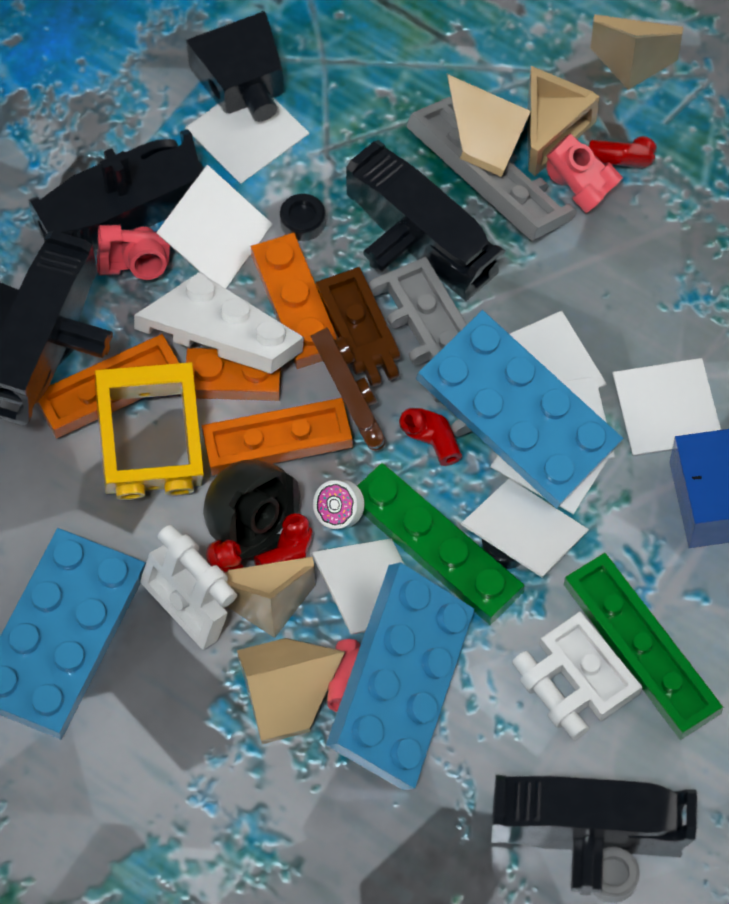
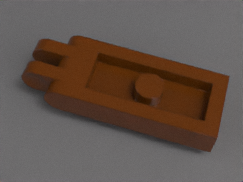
[316,266,401,387]
[311,327,386,452]

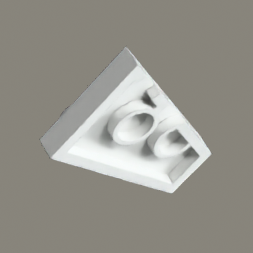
[134,272,304,374]

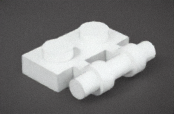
[140,524,237,650]
[512,611,642,740]

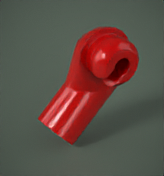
[588,136,657,169]
[399,408,462,466]
[254,513,312,566]
[206,540,245,573]

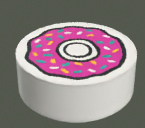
[313,480,364,529]

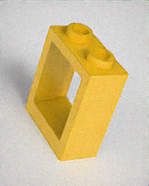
[95,362,204,500]

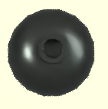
[203,459,300,561]

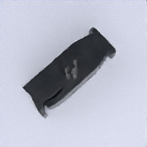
[28,129,205,250]
[346,140,506,302]
[0,231,113,426]
[491,775,697,895]

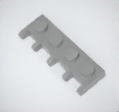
[406,97,577,241]
[368,257,471,436]

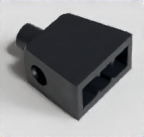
[186,11,284,122]

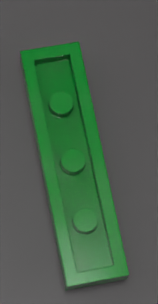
[357,463,525,625]
[564,553,723,740]

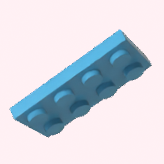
[416,310,623,509]
[0,528,146,740]
[326,562,474,790]

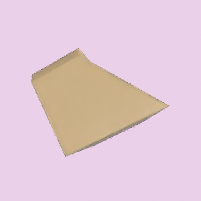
[590,14,683,90]
[527,66,600,176]
[447,74,531,177]
[225,557,315,638]
[237,638,345,744]

